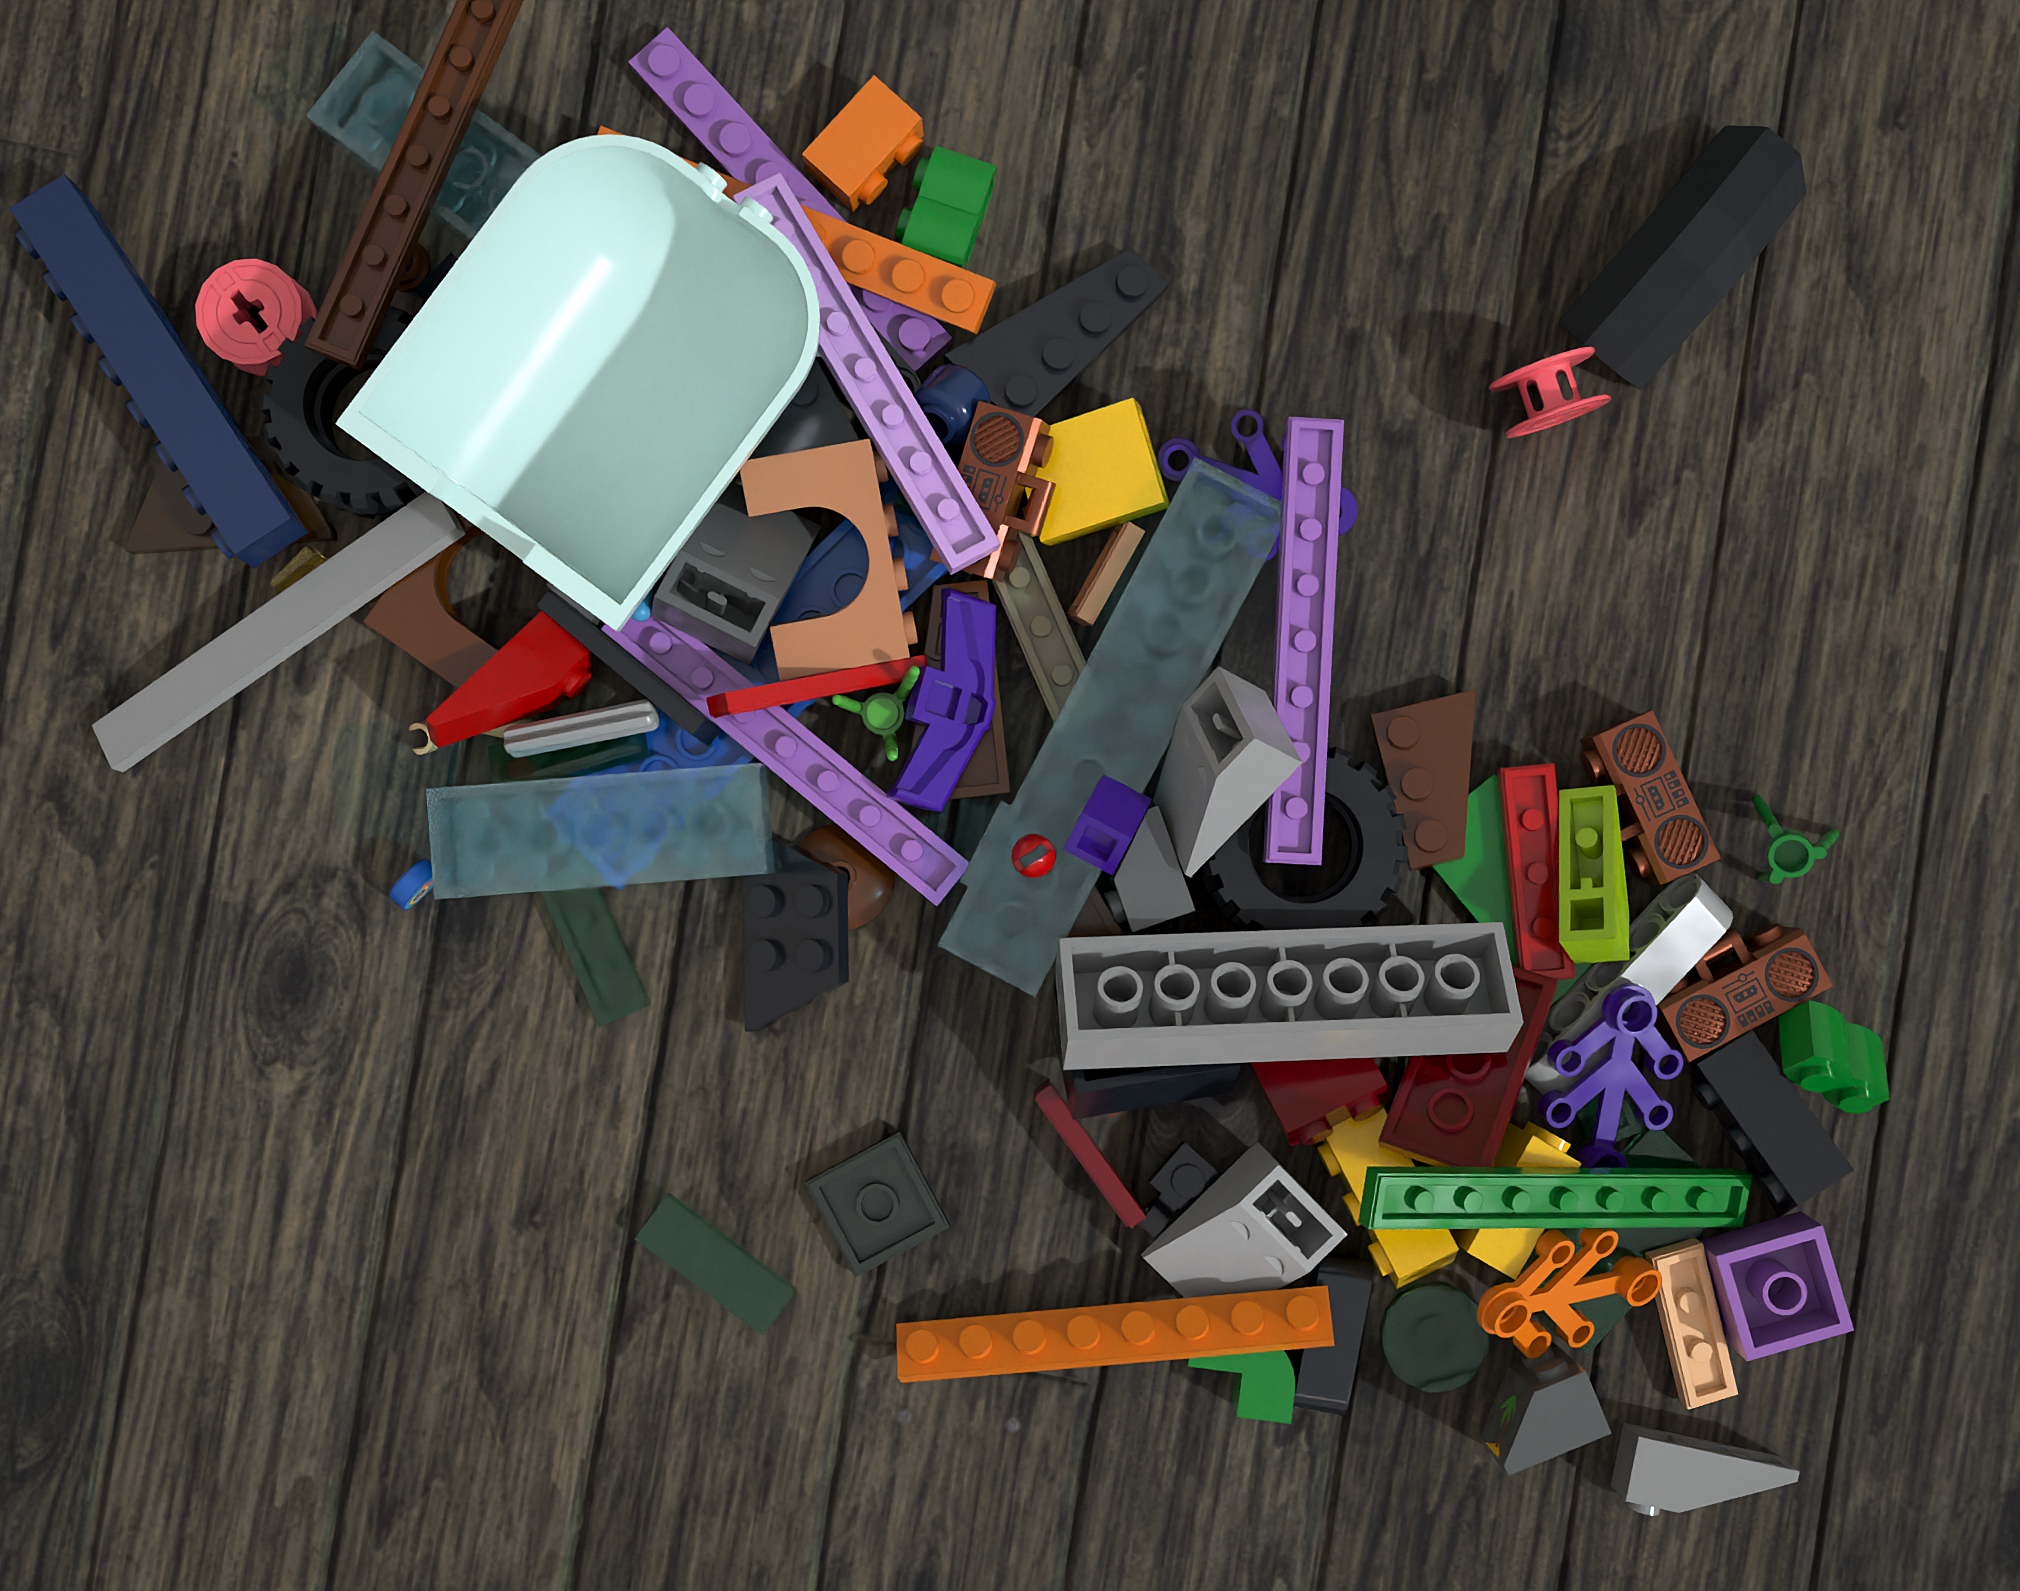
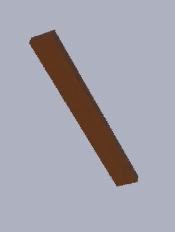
[304,0,524,371]

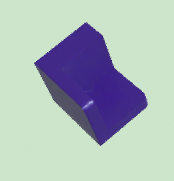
[1063,775,1152,875]

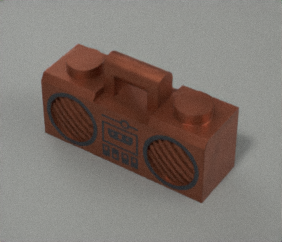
[930,401,1056,583]
[1580,710,1721,885]
[1655,923,1833,1062]

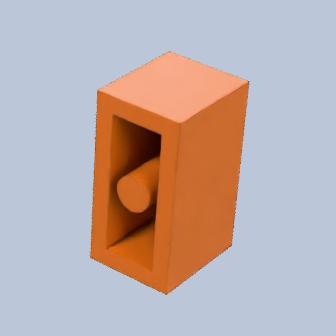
[802,75,924,212]

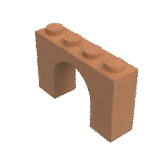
[740,439,918,681]

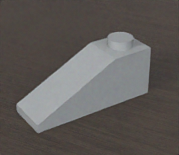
[1611,1423,1800,1516]

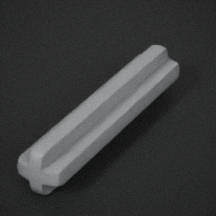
[503,699,659,758]

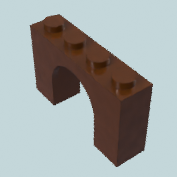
[363,508,501,688]

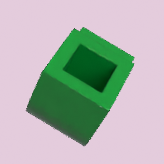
[1186,1350,1295,1424]

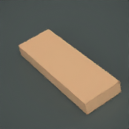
[1645,1237,1738,1410]

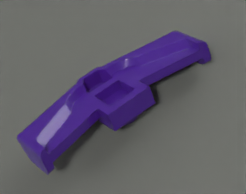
[886,588,996,812]

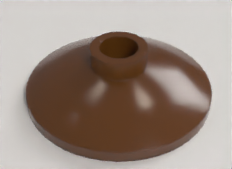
[799,824,895,929]

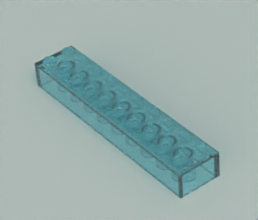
[938,457,1281,997]

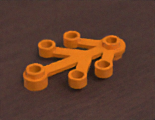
[1477,1228,1662,1359]

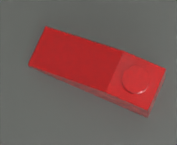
[425,611,592,748]

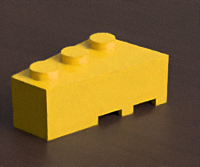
[1317,1107,1459,1290]

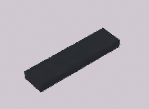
[537,591,720,746]

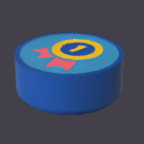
[389,859,442,911]

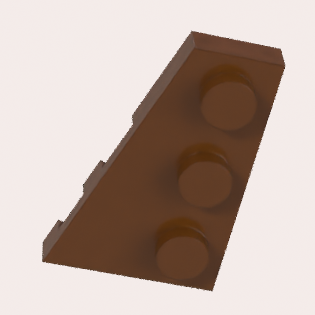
[1370,689,1476,872]

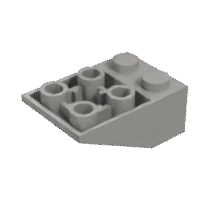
[1153,666,1303,877]
[1141,1141,1348,1298]

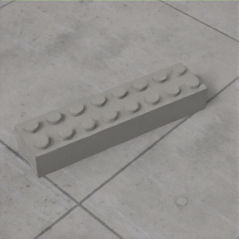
[1055,922,1523,1070]

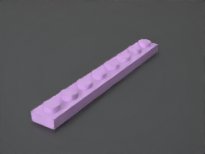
[732,172,1001,575]

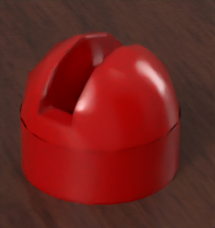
[1011,834,1056,878]

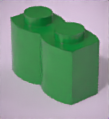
[895,145,997,269]
[1778,1000,1890,1114]

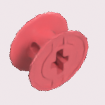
[195,259,318,376]
[1489,346,1611,438]

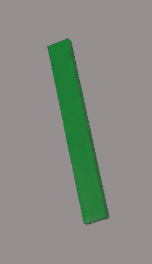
[1358,1166,1752,1229]

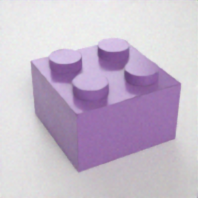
[1700,1211,1854,1361]

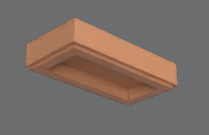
[1067,522,1145,626]

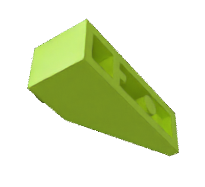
[1559,785,1630,964]

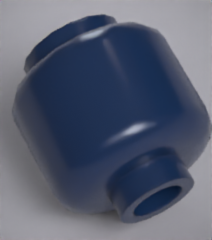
[913,364,991,446]

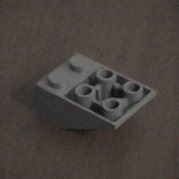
[651,481,821,665]

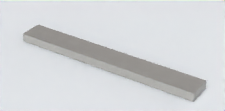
[92,491,466,772]

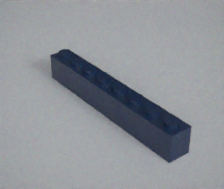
[9,174,308,568]

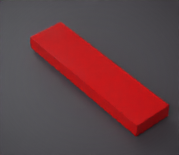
[706,655,927,718]
[1496,763,1576,980]

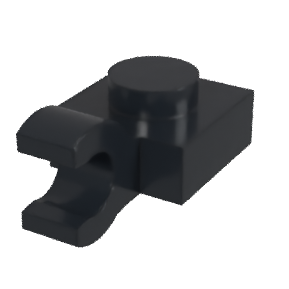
[1138,1140,1222,1238]

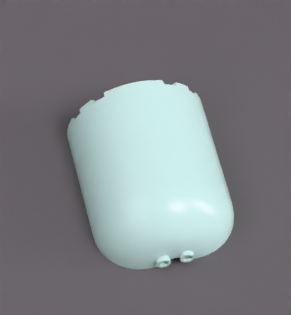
[335,134,821,632]

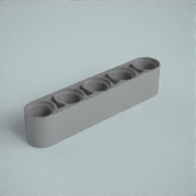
[1525,873,1733,1095]

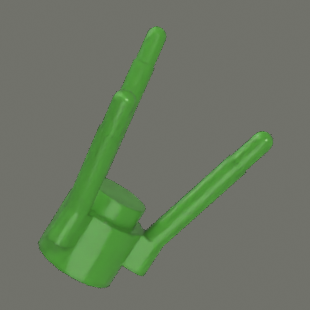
[832,666,920,761]

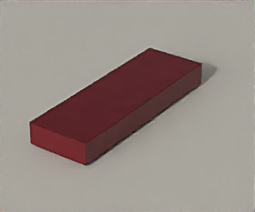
[1034,1079,1146,1228]

